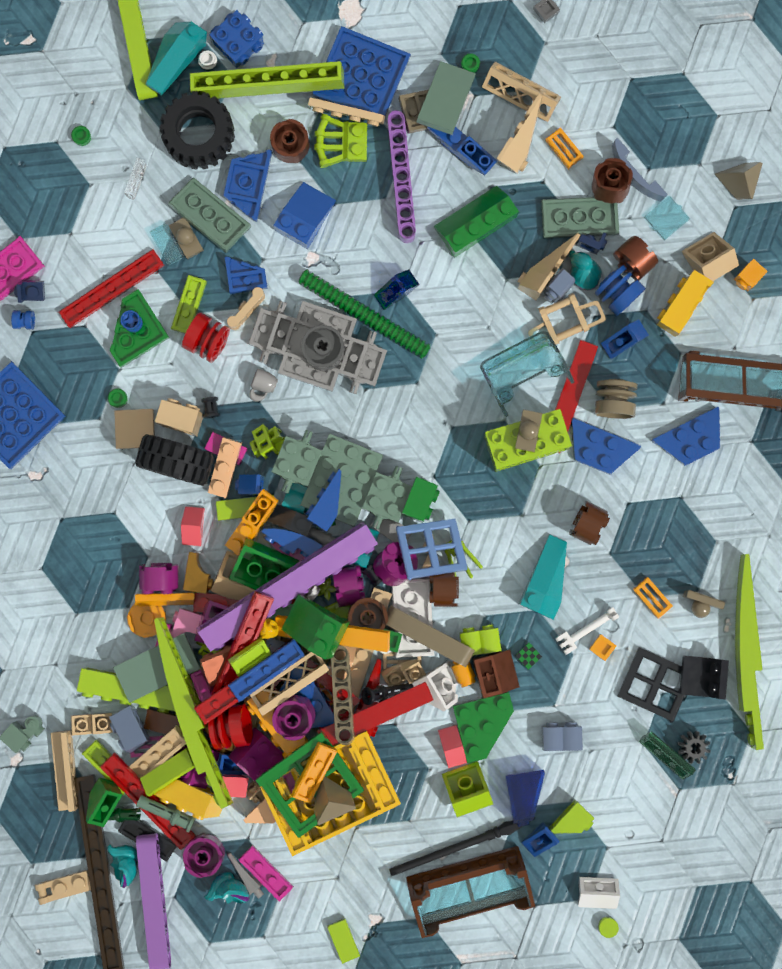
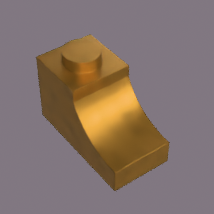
[183,552,214,594]

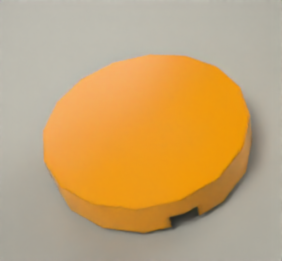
[127,603,166,638]

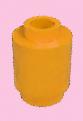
[451,661,476,688]

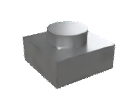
[533,0,560,24]

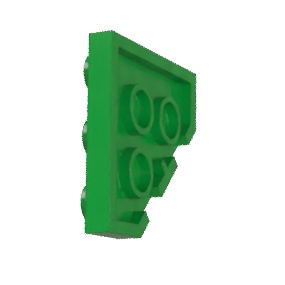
[110,289,169,368]
[453,692,514,763]

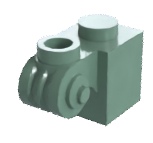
[0,715,45,753]

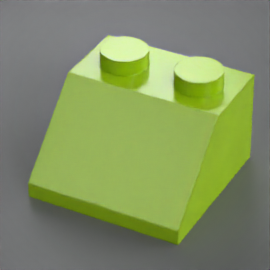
[442,761,493,817]

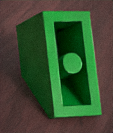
[86,777,123,827]

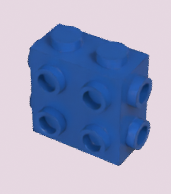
[209,10,264,68]

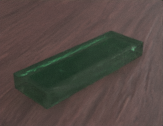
[639,731,696,780]

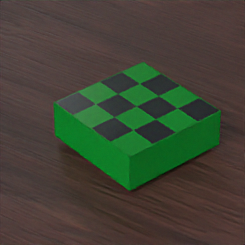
[515,642,542,670]

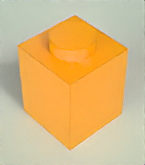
[734,259,768,292]

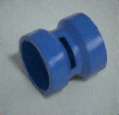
[11,310,35,330]
[121,310,143,332]

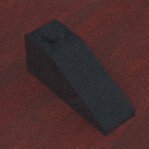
[267,504,312,537]

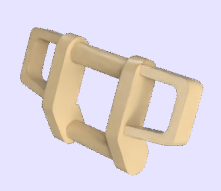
[528,293,606,351]

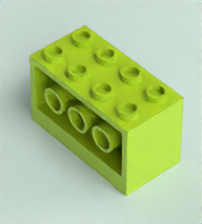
[484,409,572,472]

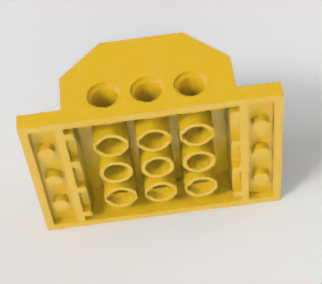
[260,731,401,856]

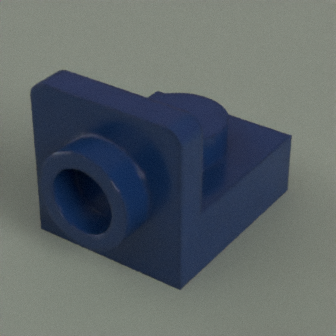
[576,232,608,255]
[14,280,45,303]

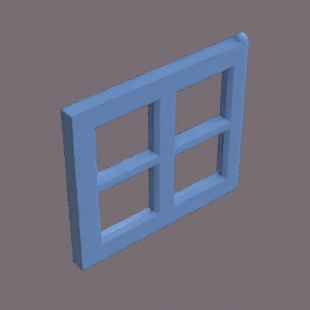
[396,518,468,580]

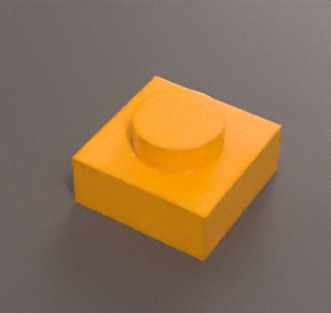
[589,634,616,661]

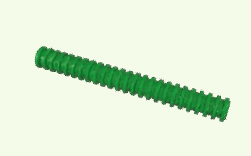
[299,269,431,359]

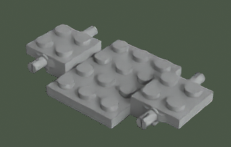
[249,301,387,394]

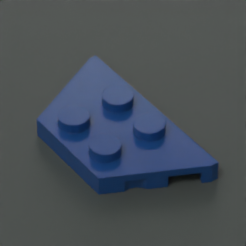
[223,150,273,222]
[652,407,720,466]
[571,418,641,475]
[277,662,335,728]

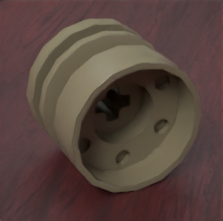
[595,379,638,419]

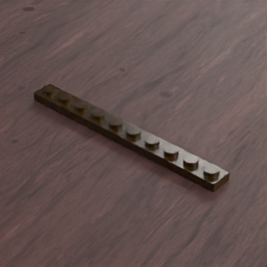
[74,774,125,969]

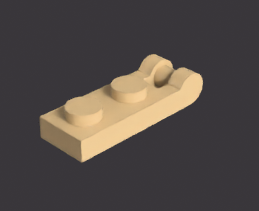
[34,870,91,905]

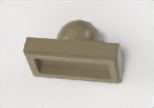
[169,218,204,260]
[515,409,543,452]
[682,590,725,618]

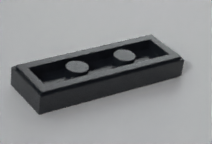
[118,820,177,862]

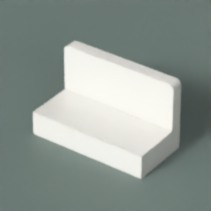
[578,877,620,909]

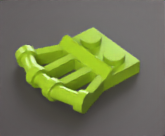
[314,113,367,168]

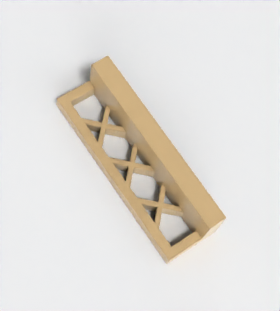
[482,62,561,122]
[250,652,329,716]
[51,730,78,812]

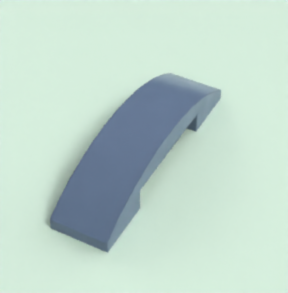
[612,138,668,202]

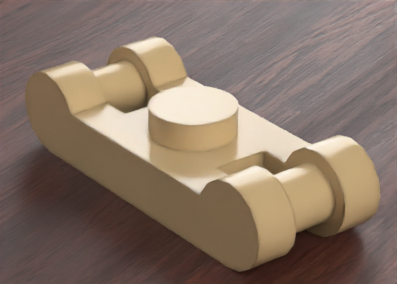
[227,287,265,330]

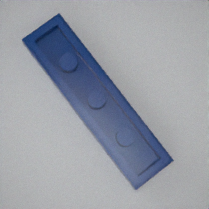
[228,639,305,702]

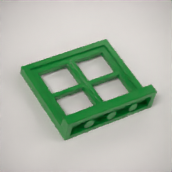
[255,730,364,838]

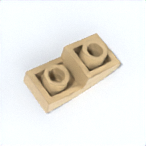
[380,659,426,686]
[71,713,113,736]

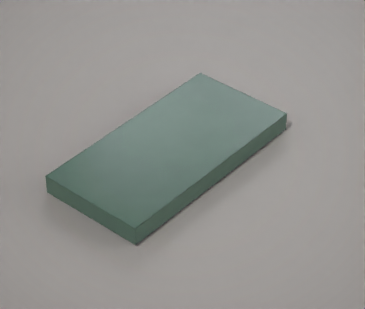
[416,61,476,135]
[168,177,251,253]
[541,197,619,239]
[113,633,201,703]

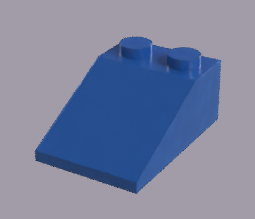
[273,182,336,249]

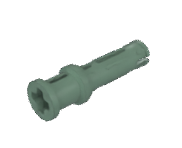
[136,795,196,833]

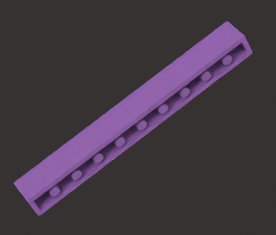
[196,522,378,652]

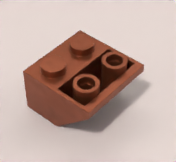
[200,645,232,693]
[473,649,520,698]

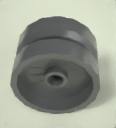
[301,325,345,371]

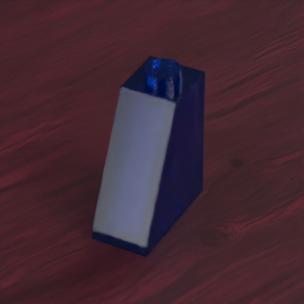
[505,770,545,827]

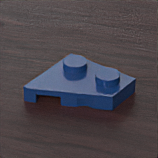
[225,257,268,294]

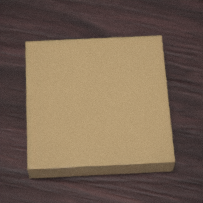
[114,409,155,449]

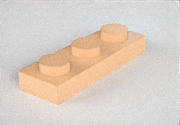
[208,437,242,498]

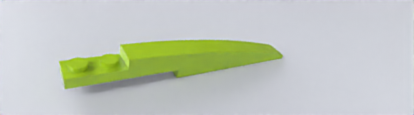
[735,554,764,750]
[154,617,233,809]

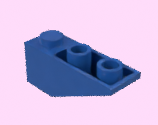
[306,469,341,533]

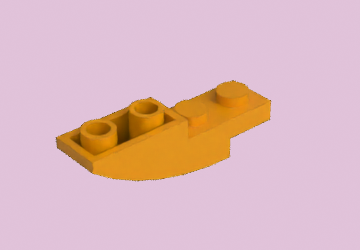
[225,489,279,556]

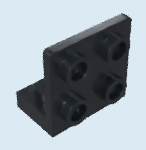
[680,656,729,700]

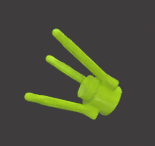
[444,540,483,578]

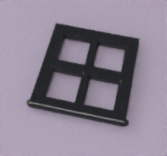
[617,647,685,723]

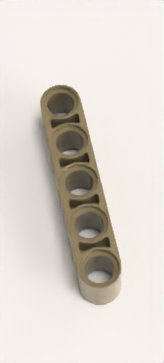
[386,606,475,667]
[331,645,355,745]

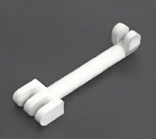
[555,607,619,655]

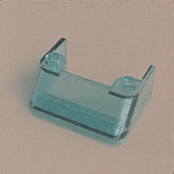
[480,331,575,417]

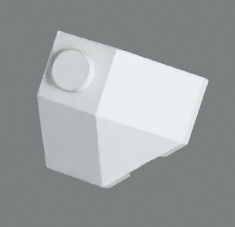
[412,661,458,711]

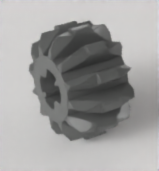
[677,731,711,764]

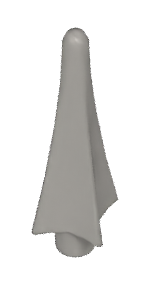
[227,853,264,899]

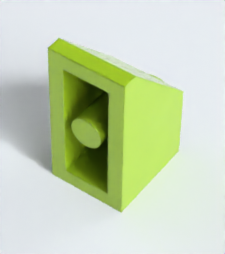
[549,799,595,834]

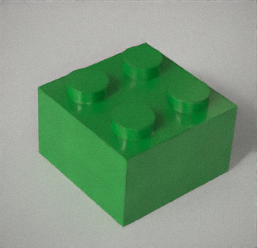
[402,477,440,523]

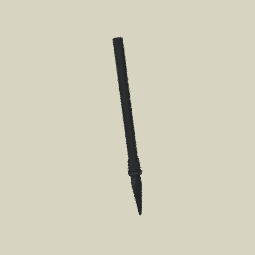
[389,817,535,876]

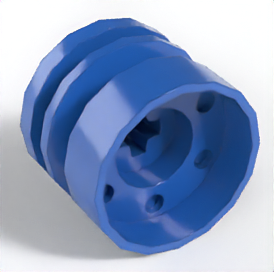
[594,265,646,317]

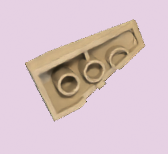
[497,94,542,174]

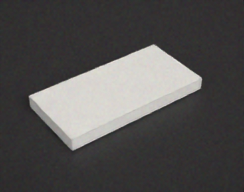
[392,578,434,658]

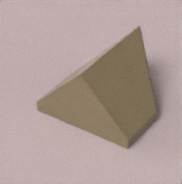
[715,162,763,200]
[313,776,356,825]

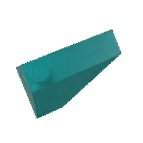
[146,21,207,95]
[519,534,567,620]

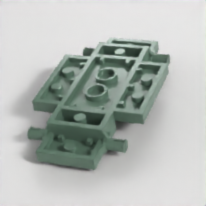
[272,430,413,530]

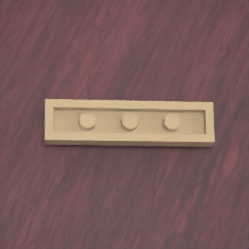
[308,98,385,127]
[129,725,186,778]

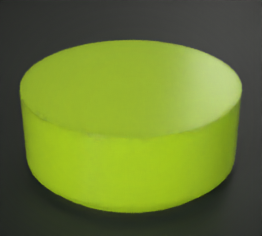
[598,917,619,938]

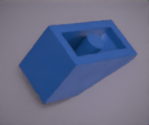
[601,319,649,359]
[235,474,264,496]

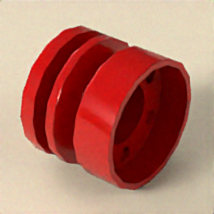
[182,312,230,363]
[208,704,253,750]

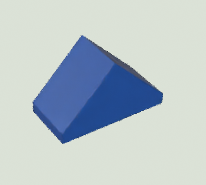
[218,752,247,775]
[522,822,560,857]

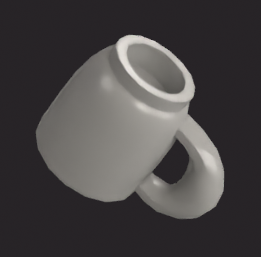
[249,368,278,402]

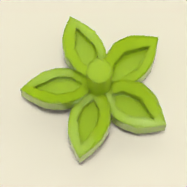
[317,578,336,601]

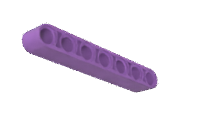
[388,110,416,243]
[136,833,171,969]

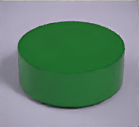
[461,54,480,73]
[71,126,91,146]
[108,388,128,408]

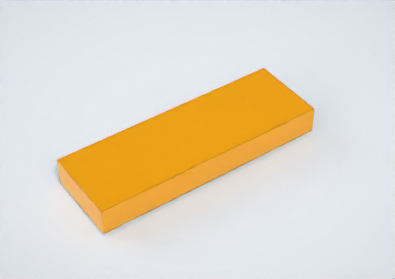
[135,593,194,606]
[291,742,337,803]

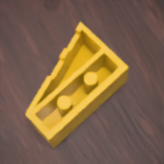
[657,270,714,337]
[154,779,223,820]

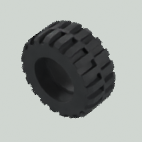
[160,91,235,170]
[135,434,214,486]

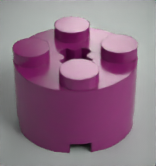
[373,542,418,586]
[139,563,178,594]
[333,565,366,607]
[272,695,315,741]
[183,833,225,878]

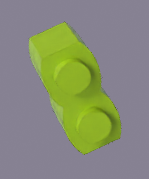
[459,624,501,656]

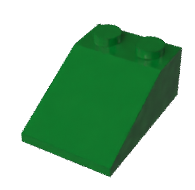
[281,594,350,660]

